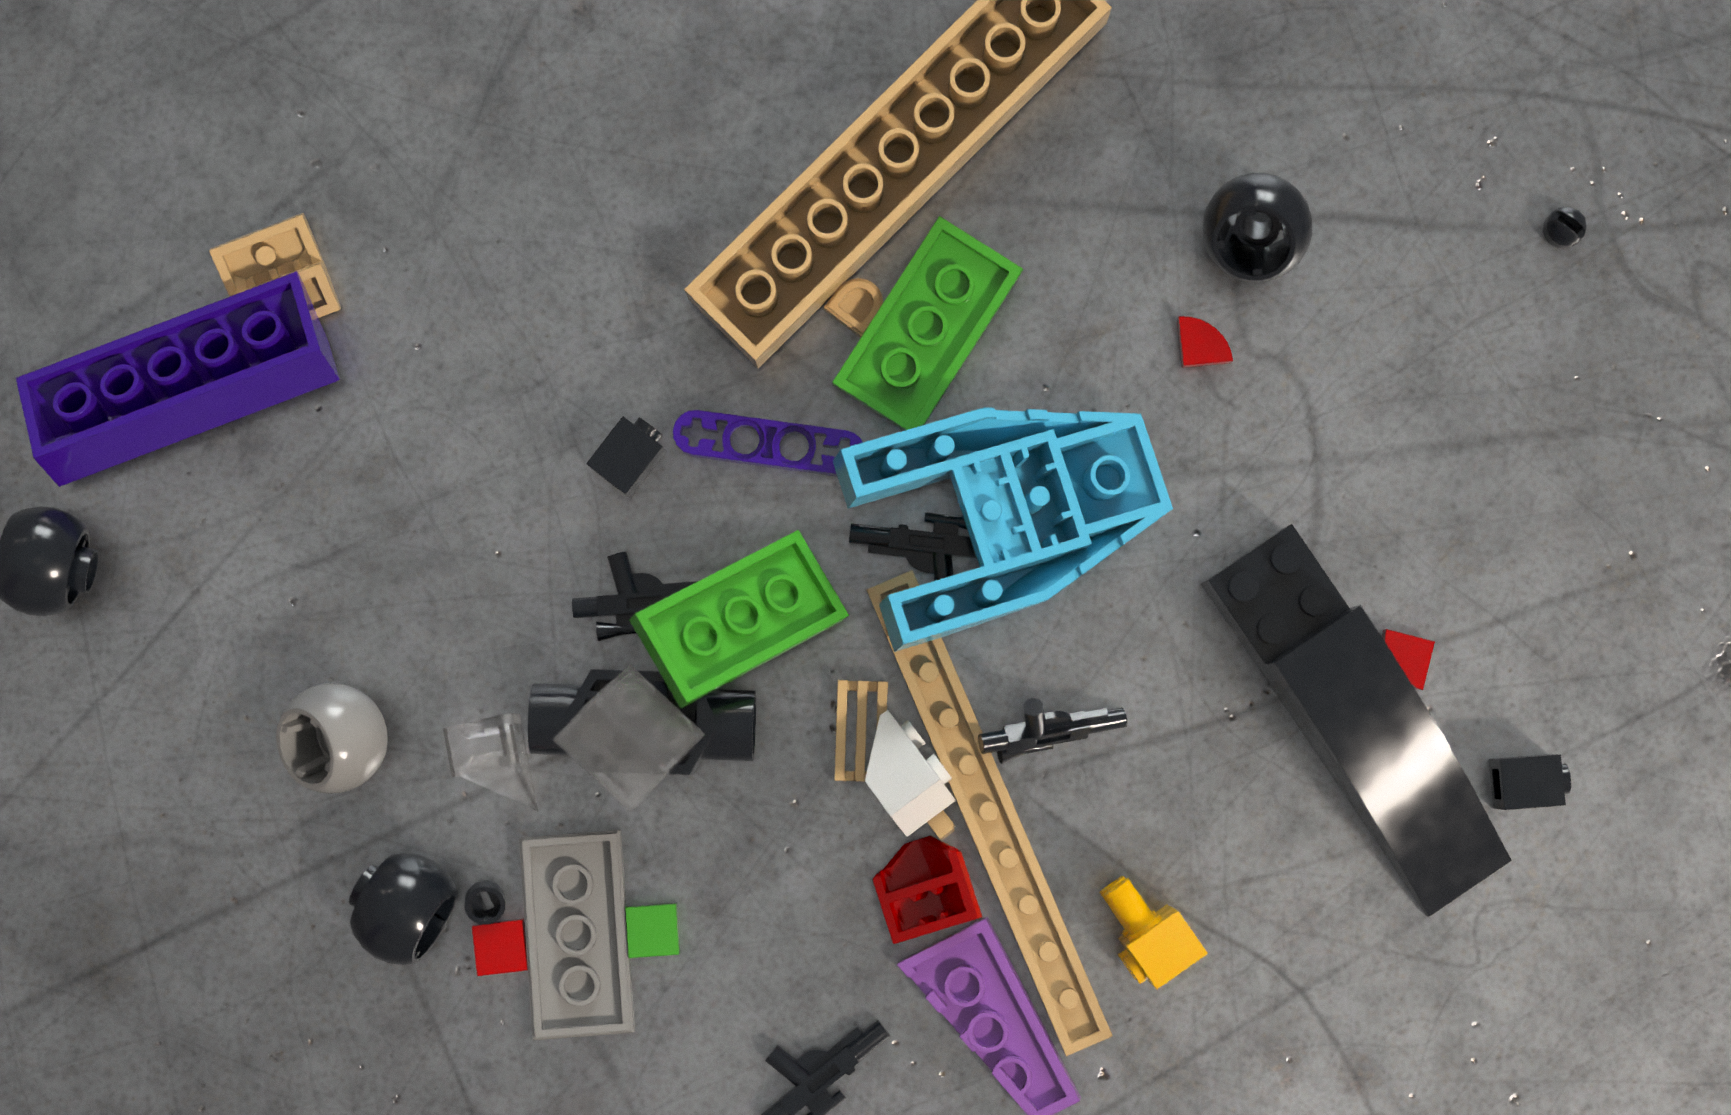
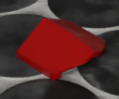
[872,835,982,944]

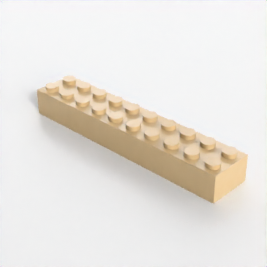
[684,0,1112,369]

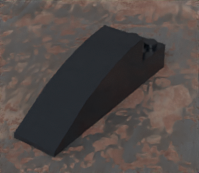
[1201,524,1512,917]

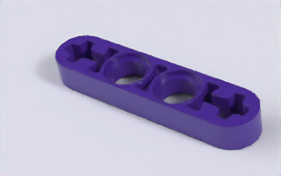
[673,410,863,476]

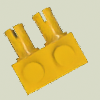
[1099,876,1208,989]

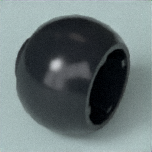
[1202,173,1313,282]
[0,506,99,616]
[349,853,458,965]

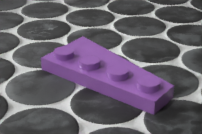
[896,917,1081,1115]

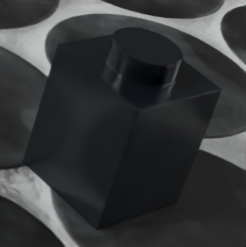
[586,416,667,499]
[1489,754,1571,810]

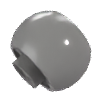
[276,683,388,794]

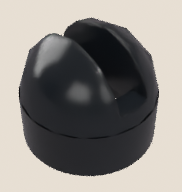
[1543,207,1587,249]
[464,880,505,925]

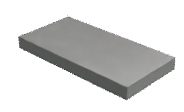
[519,830,635,1040]

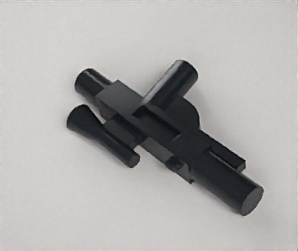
[849,512,977,581]
[572,551,698,641]
[978,698,1127,764]
[761,1020,890,1115]

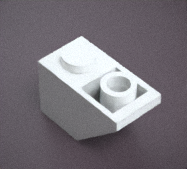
[865,710,956,837]

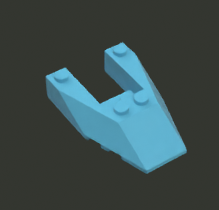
[833,407,1173,652]

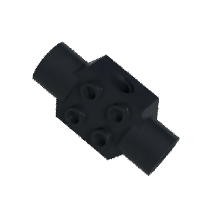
[528,669,756,775]

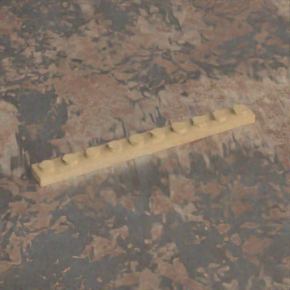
[866,570,1113,1056]

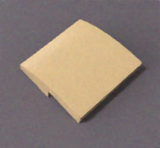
[209,212,341,318]

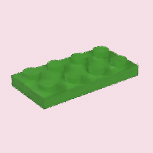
[832,216,1023,431]
[629,530,849,708]

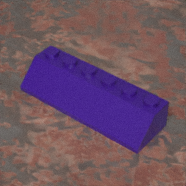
[16,271,340,487]

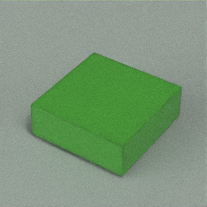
[625,903,680,958]

